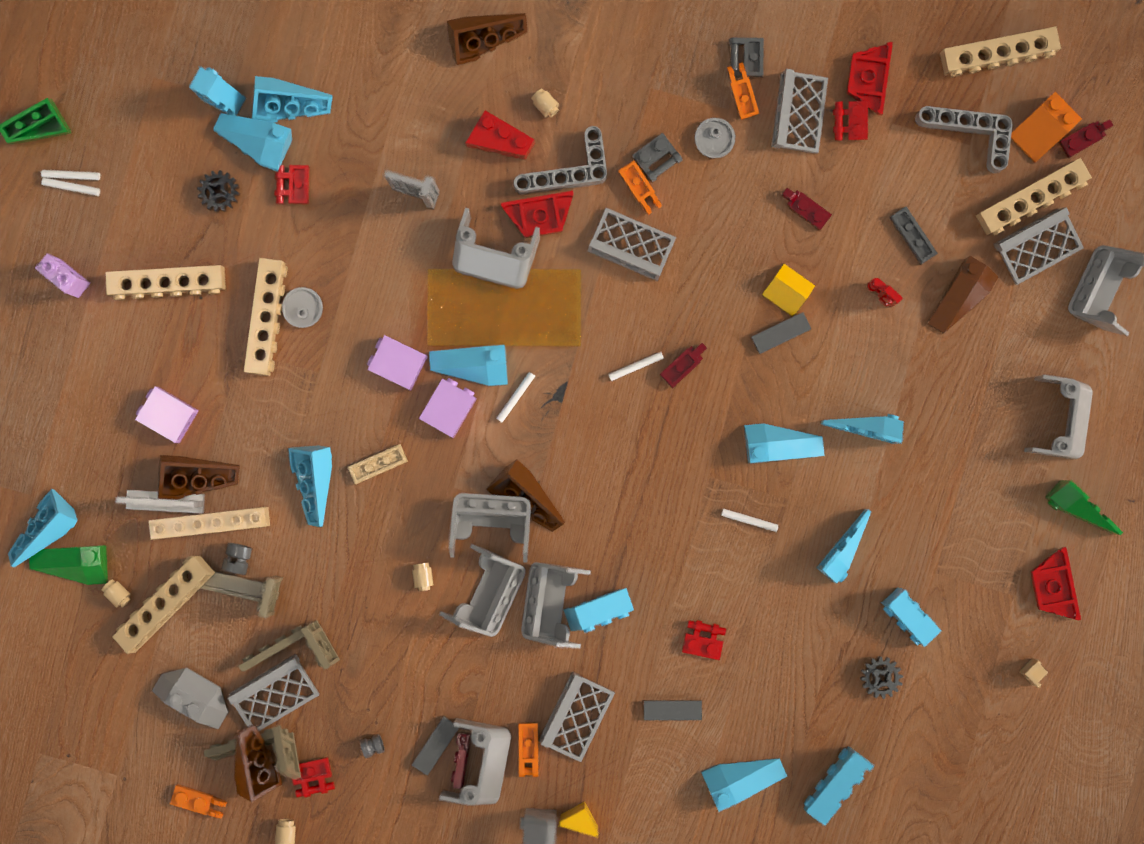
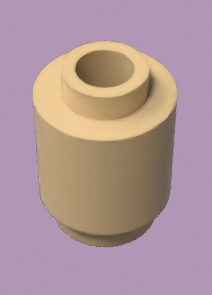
[531,89,559,117]
[412,563,434,591]
[101,579,131,608]
[275,819,296,844]

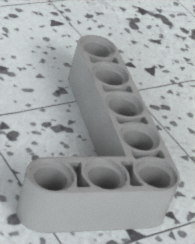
[915,106,1012,173]
[514,126,607,194]

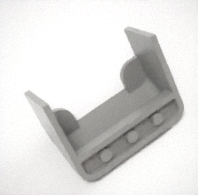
[452,207,540,289]
[1068,245,1144,336]
[1024,375,1093,459]
[449,493,531,563]
[439,544,525,637]
[521,562,591,648]
[439,718,511,805]
[520,808,557,844]

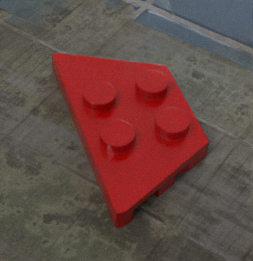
[846,42,893,116]
[501,190,574,238]
[1030,547,1081,621]

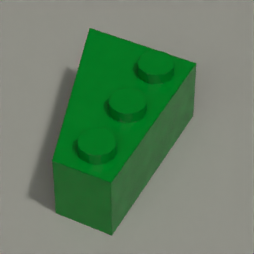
[0,98,72,144]

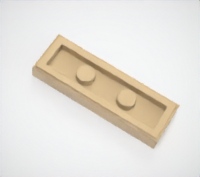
[348,444,408,485]

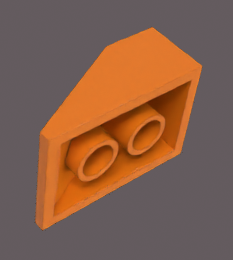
[1011,92,1082,163]

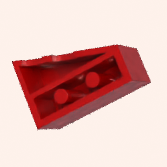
[465,110,535,160]

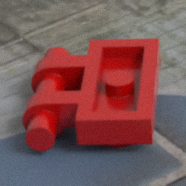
[833,101,868,140]
[274,165,310,204]
[867,278,903,307]
[682,620,726,660]
[292,757,335,798]

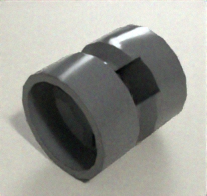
[221,543,253,575]

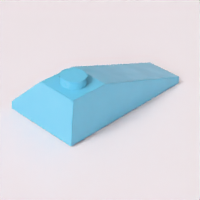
[252,76,332,123]
[213,113,292,172]
[429,345,508,386]
[821,414,904,444]
[744,423,824,463]
[288,445,332,527]
[8,489,77,567]
[816,509,871,584]
[701,758,787,812]

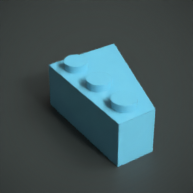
[189,67,246,116]
[882,587,941,647]

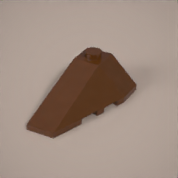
[447,13,527,65]
[927,256,998,334]
[158,455,240,500]
[486,459,565,532]
[234,724,282,802]

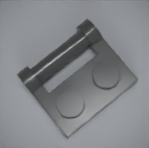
[729,37,764,78]
[632,133,683,183]

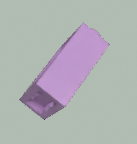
[35,253,90,298]

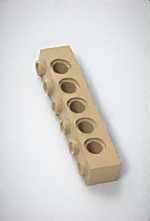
[940,27,1061,77]
[976,158,1092,236]
[244,258,288,376]
[106,265,226,300]
[149,507,270,540]
[113,556,215,654]

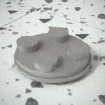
[695,118,735,158]
[282,287,323,328]

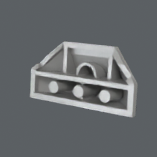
[152,667,228,729]

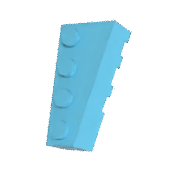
[804,746,874,826]

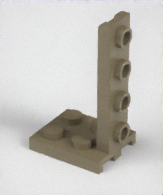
[201,571,283,618]
[238,620,340,671]
[204,725,301,779]

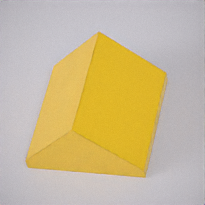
[762,264,815,317]
[559,802,598,837]

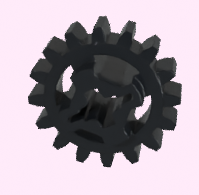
[197,170,240,213]

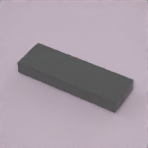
[889,206,938,265]
[751,312,811,354]
[644,700,702,720]
[412,716,459,776]

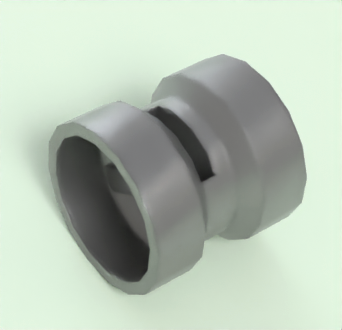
[360,734,385,759]

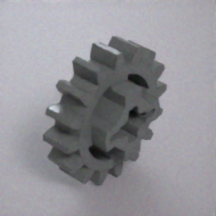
[860,656,903,699]

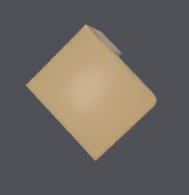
[1019,658,1048,688]

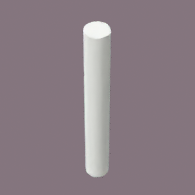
[41,170,100,180]
[42,178,100,196]
[608,352,664,381]
[496,372,535,422]
[721,509,779,532]

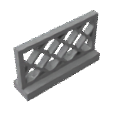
[771,69,828,154]
[384,171,440,209]
[994,207,1084,285]
[588,208,676,281]
[116,490,205,514]
[228,654,319,731]
[538,671,615,762]

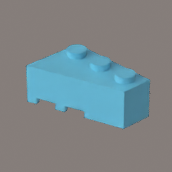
[563,588,634,633]

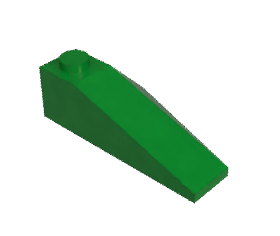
[1045,480,1123,535]
[29,545,108,585]

